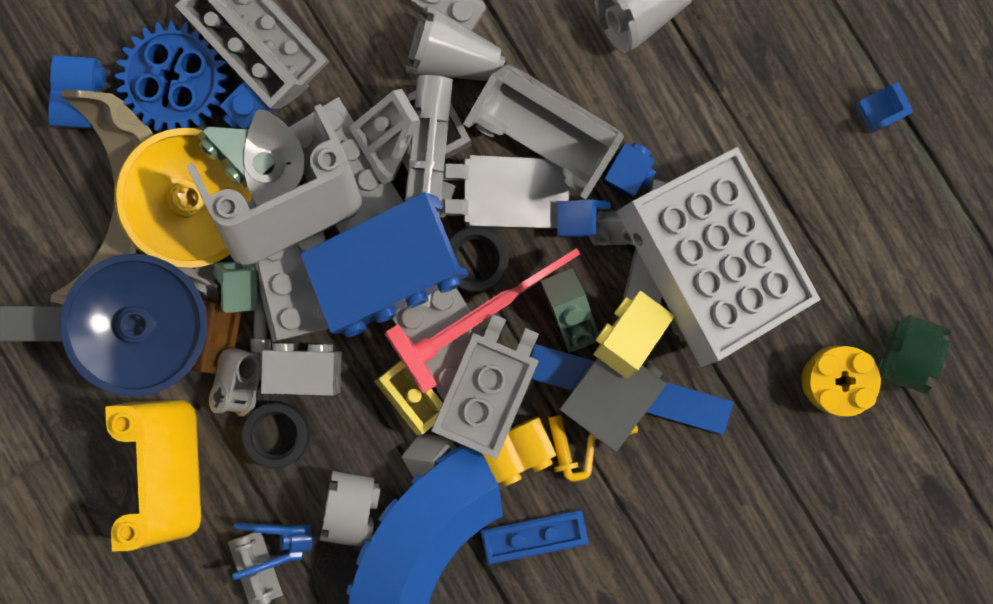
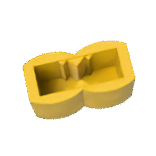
[482,416,556,487]

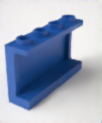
[301,192,469,337]

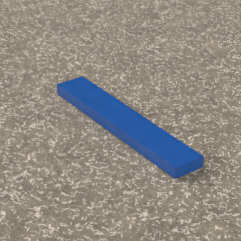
[531,344,734,435]

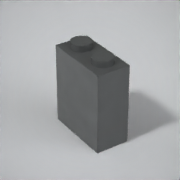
[558,357,667,452]

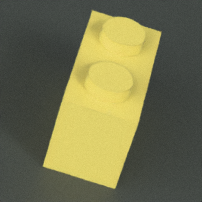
[593,291,675,379]
[374,360,443,435]

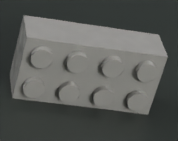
[246,201,329,343]

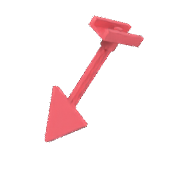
[385,248,580,393]

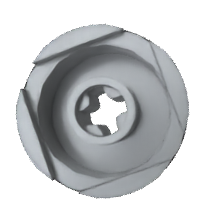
[320,471,380,547]

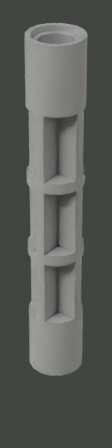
[405,75,453,307]

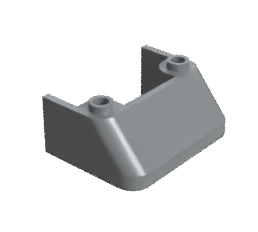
[463,64,624,200]
[187,104,362,266]

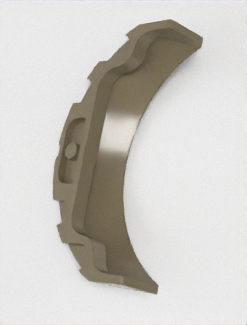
[50,90,153,305]

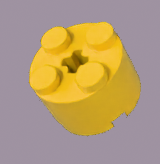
[802,346,881,417]

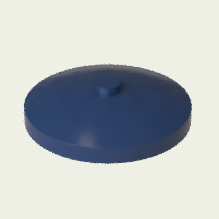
[60,254,207,396]

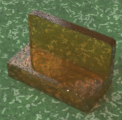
[192,300,242,374]

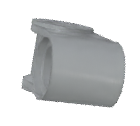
[209,348,262,417]

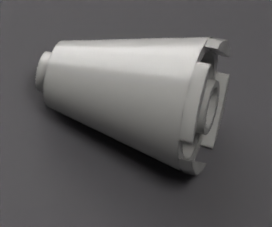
[595,0,692,53]
[406,6,505,81]

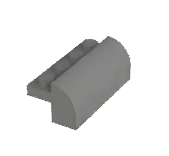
[175,0,330,109]

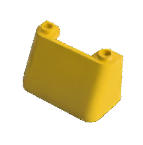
[105,400,201,552]

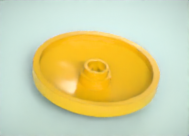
[115,128,253,268]

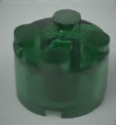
[878,314,951,394]

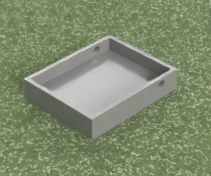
[616,147,821,367]

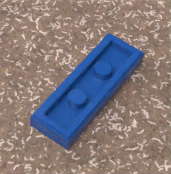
[481,509,589,565]

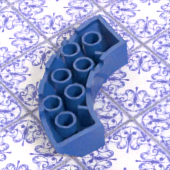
[347,445,503,604]

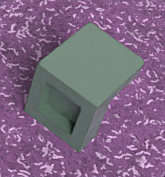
[213,261,257,313]

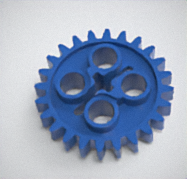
[115,20,230,132]

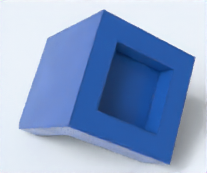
[856,82,913,134]
[557,200,610,238]

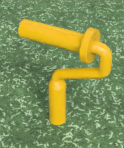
[549,415,638,482]

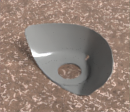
[244,110,305,206]

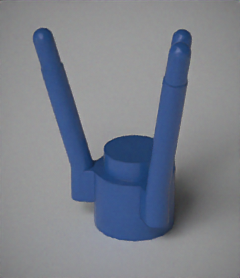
[232,523,312,580]

